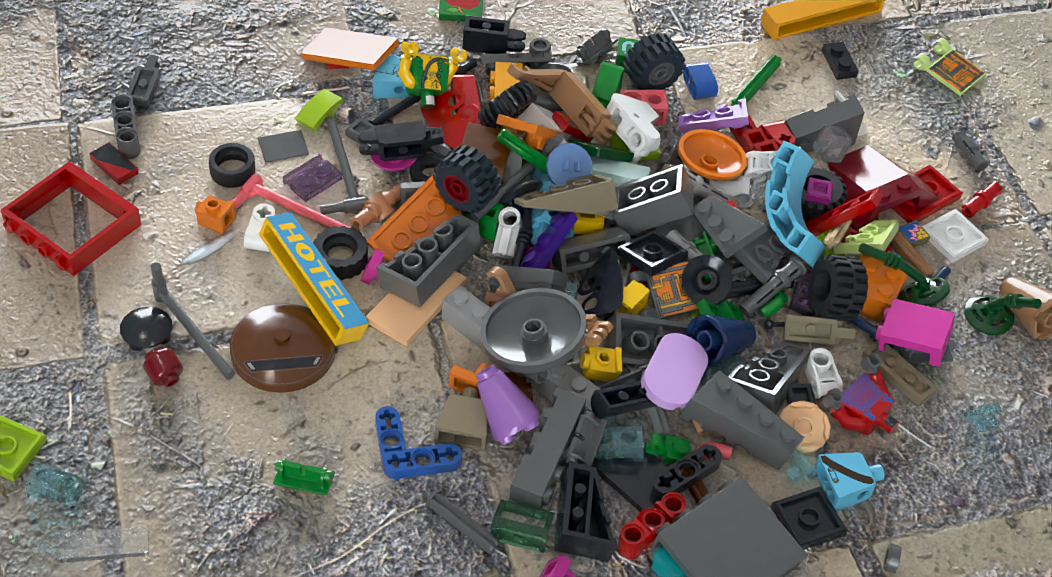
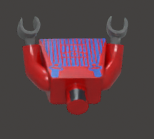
[822,353,899,435]

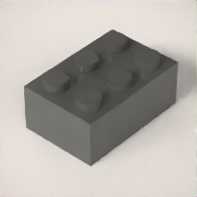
[613,164,694,235]

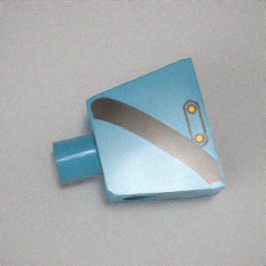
[813,452,884,512]

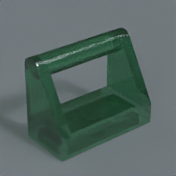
[490,499,555,553]

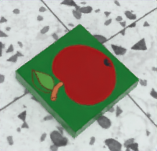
[439,0,483,21]

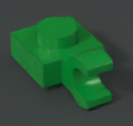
[644,434,691,469]

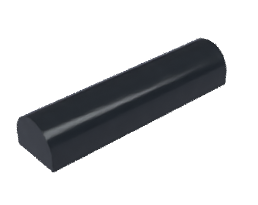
[591,381,657,419]

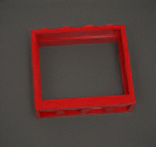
[1,161,141,276]

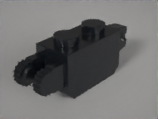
[358,120,444,162]

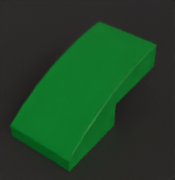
[696,298,746,321]

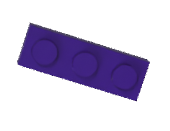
[521,212,578,269]

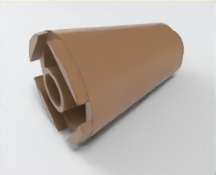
[999,277,1052,340]

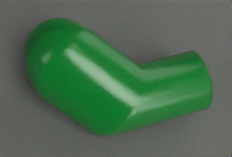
[759,290,788,319]

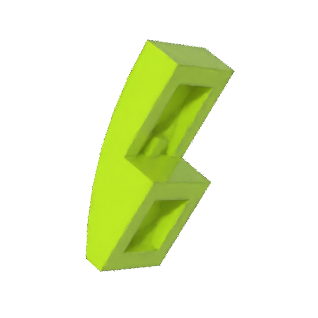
[295,89,344,132]

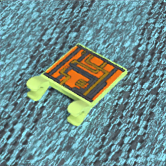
[913,38,986,96]

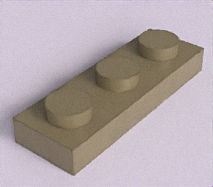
[862,341,938,407]

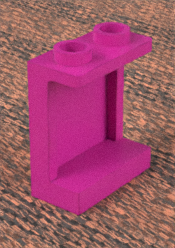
[875,299,955,367]

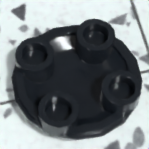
[120,306,172,351]

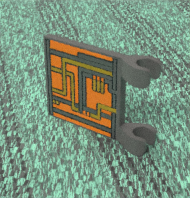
[627,260,699,319]

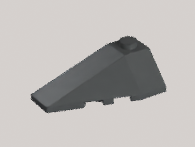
[603,312,689,366]

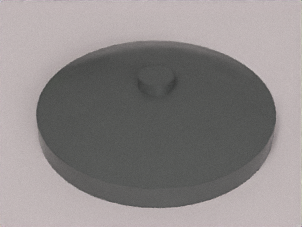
[480,288,588,373]

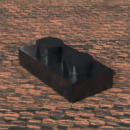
[822,42,859,80]

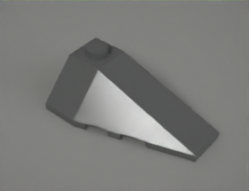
[727,342,811,414]

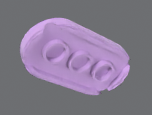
[641,333,708,410]

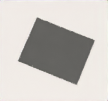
[258,130,309,162]

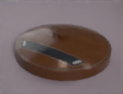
[230,303,336,393]

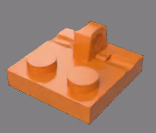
[496,114,562,150]

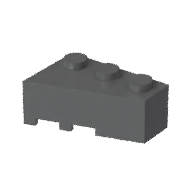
[785,94,865,153]

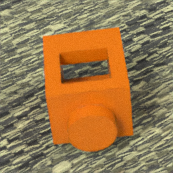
[195,195,236,234]

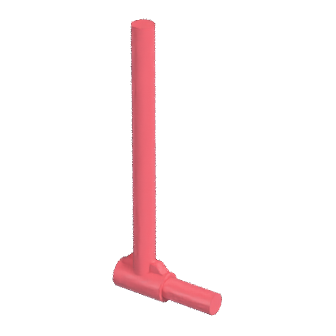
[232,174,351,228]

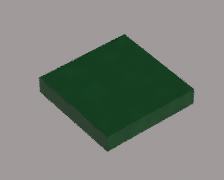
[568,139,634,162]

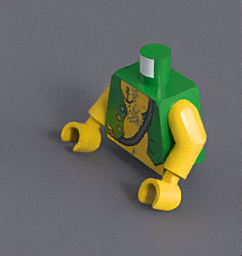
[398,41,468,108]

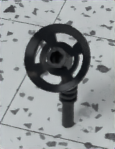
[498,179,544,267]

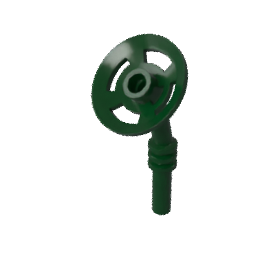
[858,243,950,306]
[964,293,1042,335]

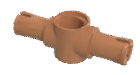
[350,184,400,231]

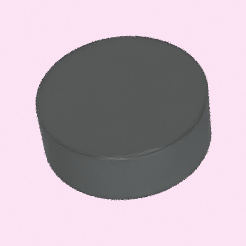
[529,38,551,54]
[883,543,902,574]

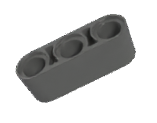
[111,95,140,159]

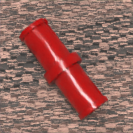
[961,181,1003,218]

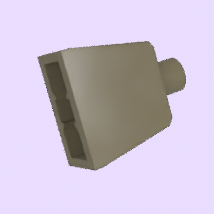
[434,387,487,451]

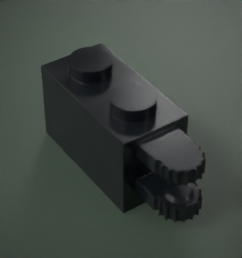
[462,15,526,54]

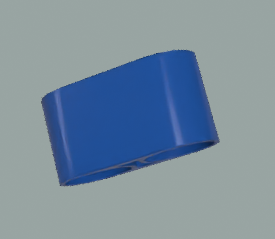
[683,62,718,100]

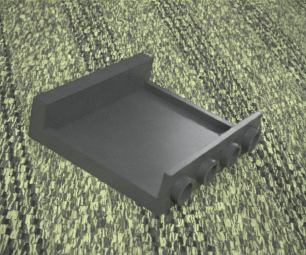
[652,476,808,577]

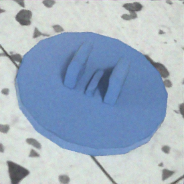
[546,143,592,185]

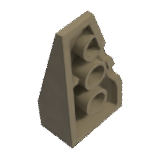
[514,173,618,216]

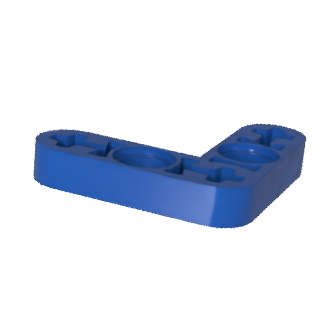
[375,406,462,479]

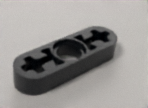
[652,445,722,500]

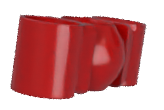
[617,492,686,559]

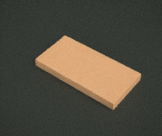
[366,271,467,347]

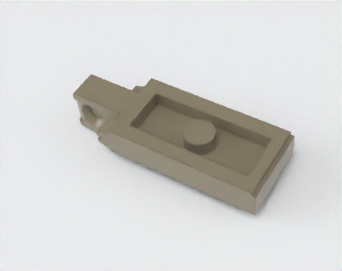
[783,314,856,345]

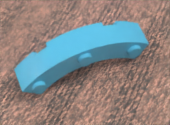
[765,141,826,267]

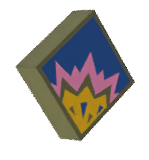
[899,220,930,247]

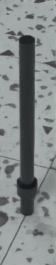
[369,58,478,126]

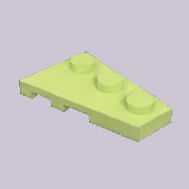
[833,220,899,254]

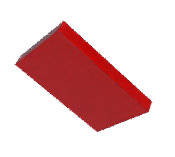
[891,165,963,223]

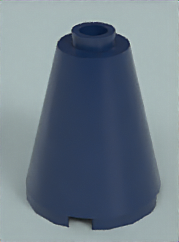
[686,314,756,366]

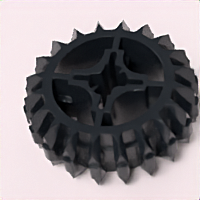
[478,81,538,129]

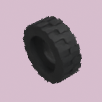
[313,226,368,280]

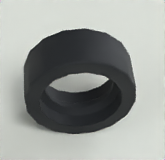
[209,143,256,188]

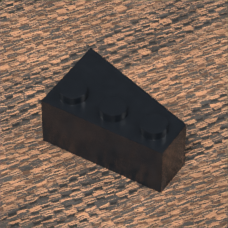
[554,462,618,562]

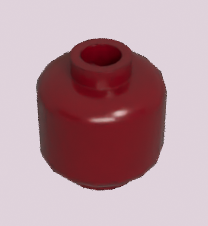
[143,346,184,387]

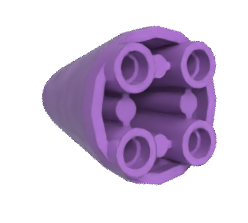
[476,365,541,445]

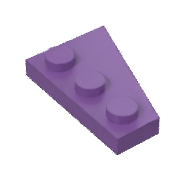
[678,98,749,134]

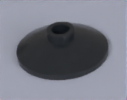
[682,254,732,304]

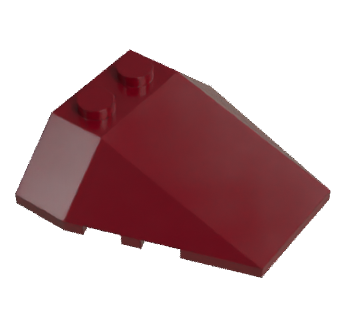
[827,145,939,232]

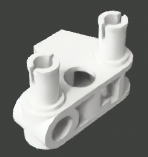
[603,93,661,164]

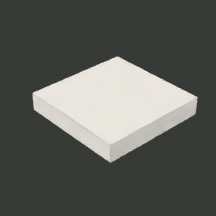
[922,209,989,263]

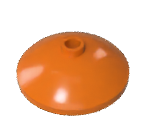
[678,129,747,181]

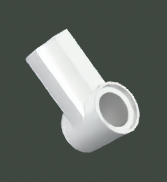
[708,176,754,208]
[492,207,522,259]

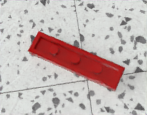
[805,188,884,237]

